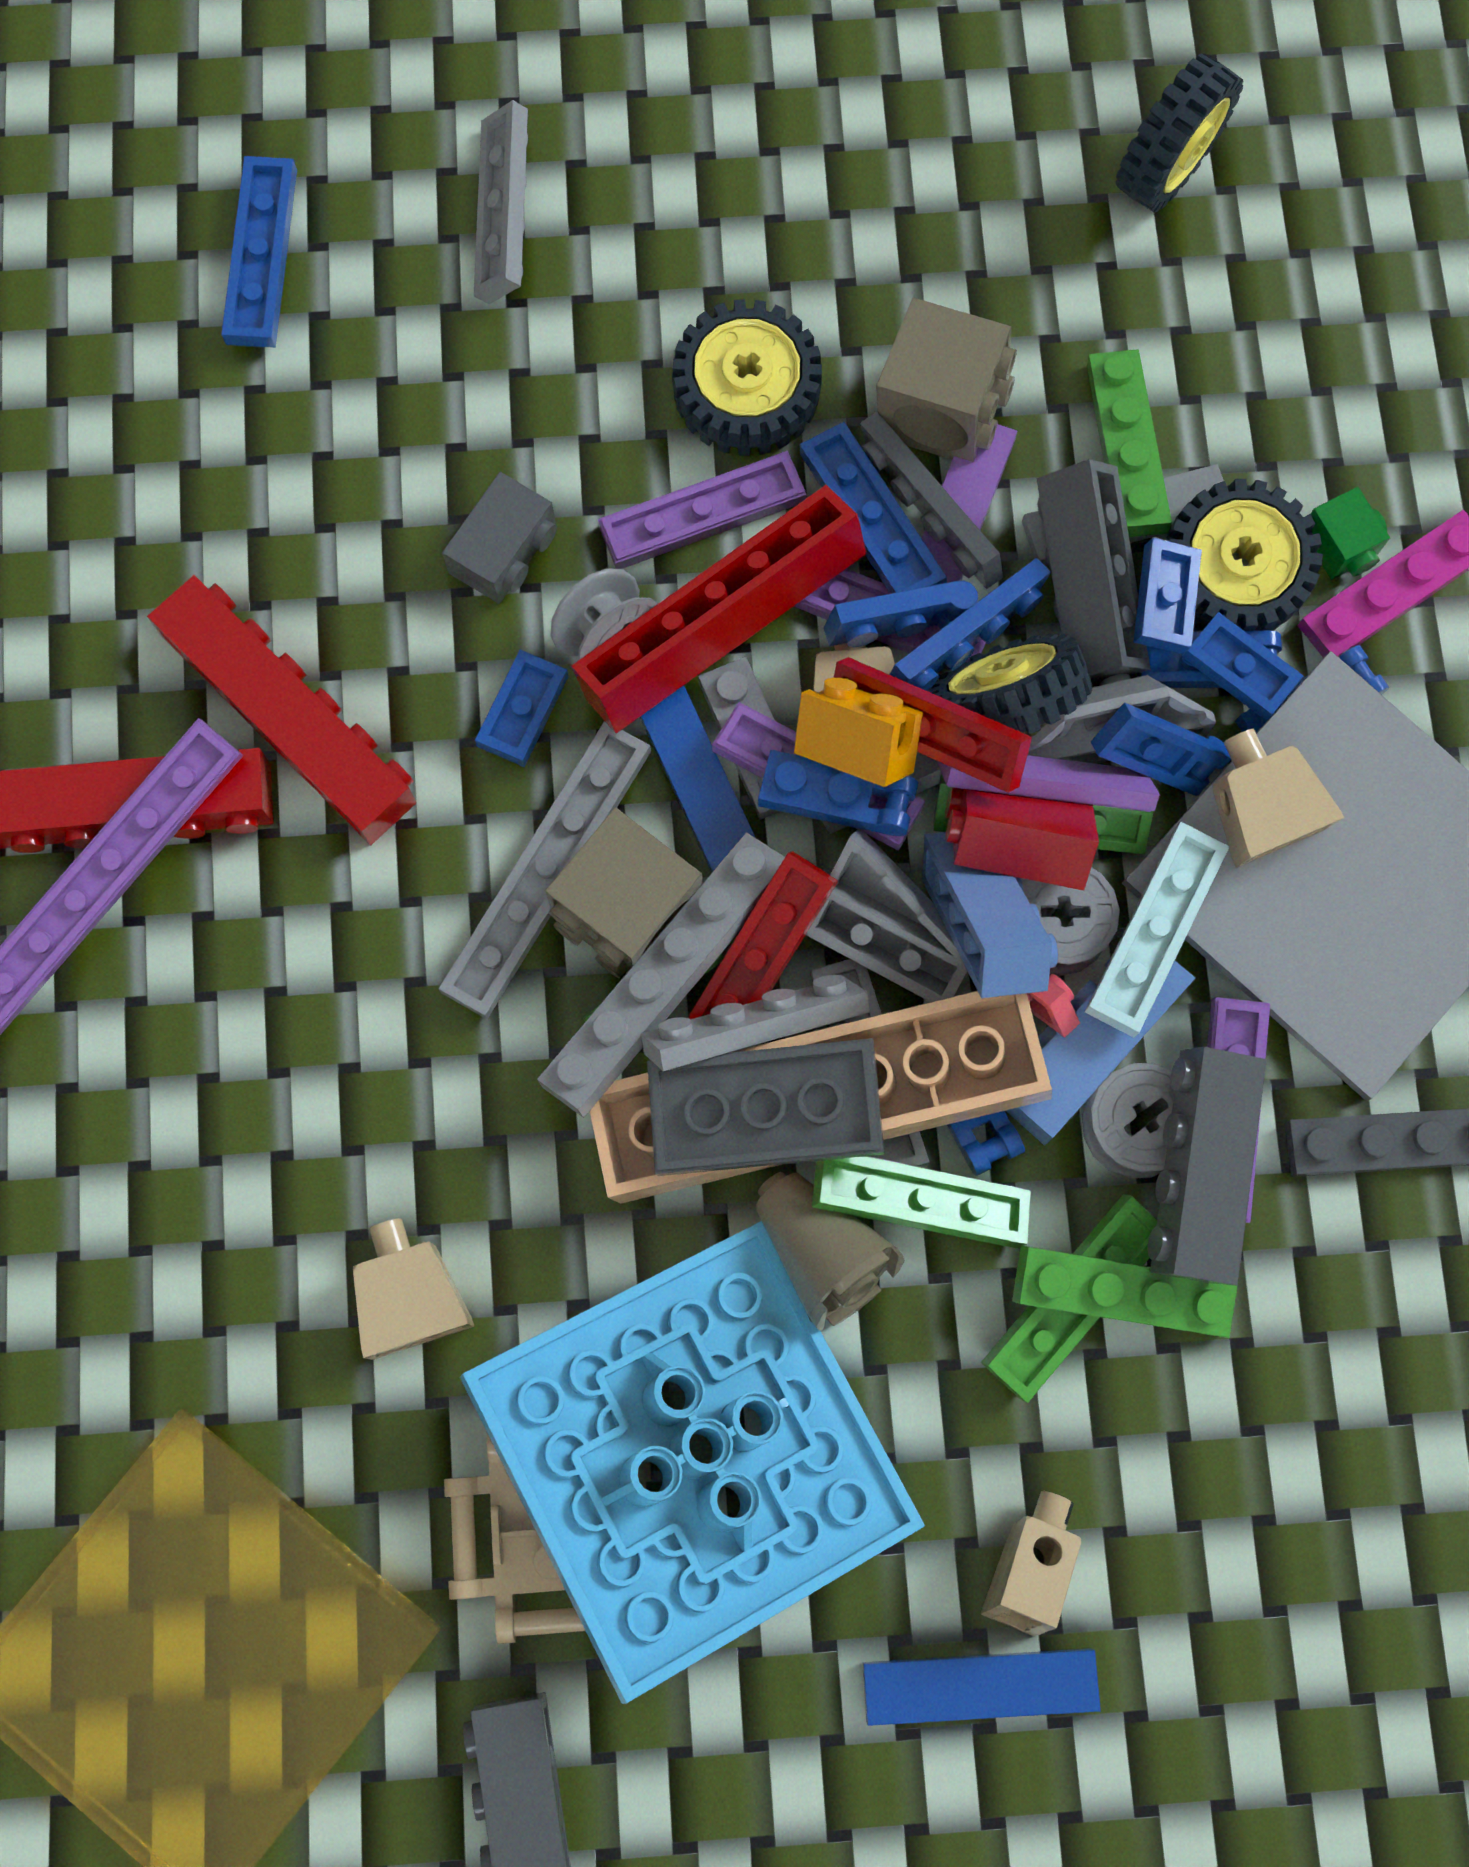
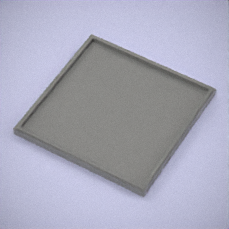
[1122,651,1469,1100]

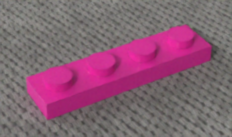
[1297,509,1469,658]

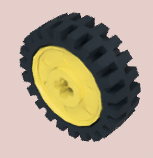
[1115,53,1244,212]
[672,299,822,456]
[1165,479,1323,631]
[928,634,1092,734]

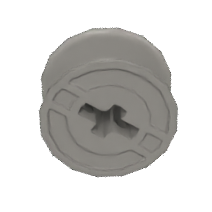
[550,568,658,660]
[1022,867,1120,976]
[1082,1063,1175,1178]

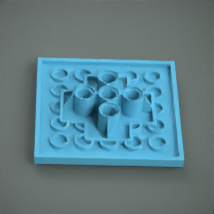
[460,1221,925,1704]

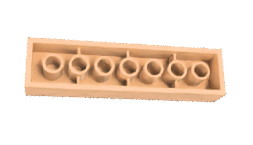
[590,991,1052,1204]

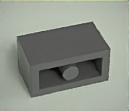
[442,472,557,604]

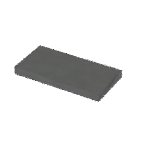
[647,1038,885,1176]

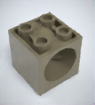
[876,297,1017,462]
[545,807,702,979]

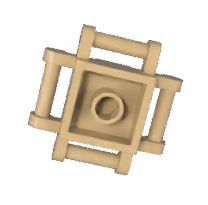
[444,1433,652,1644]

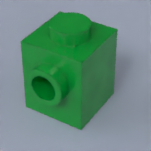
[1310,487,1390,580]

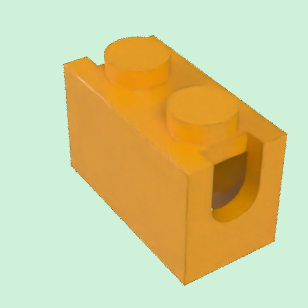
[794,678,923,787]

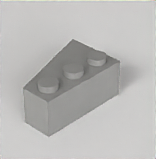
[806,829,967,1002]

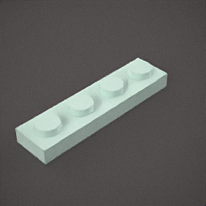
[1085,822,1230,1038]

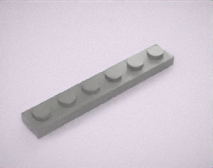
[439,721,651,1019]
[537,832,785,1118]

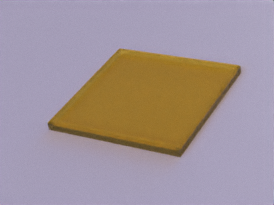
[0,1409,442,1867]

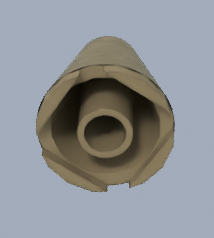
[756,1172,905,1330]

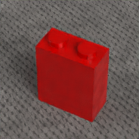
[945,787,1099,891]

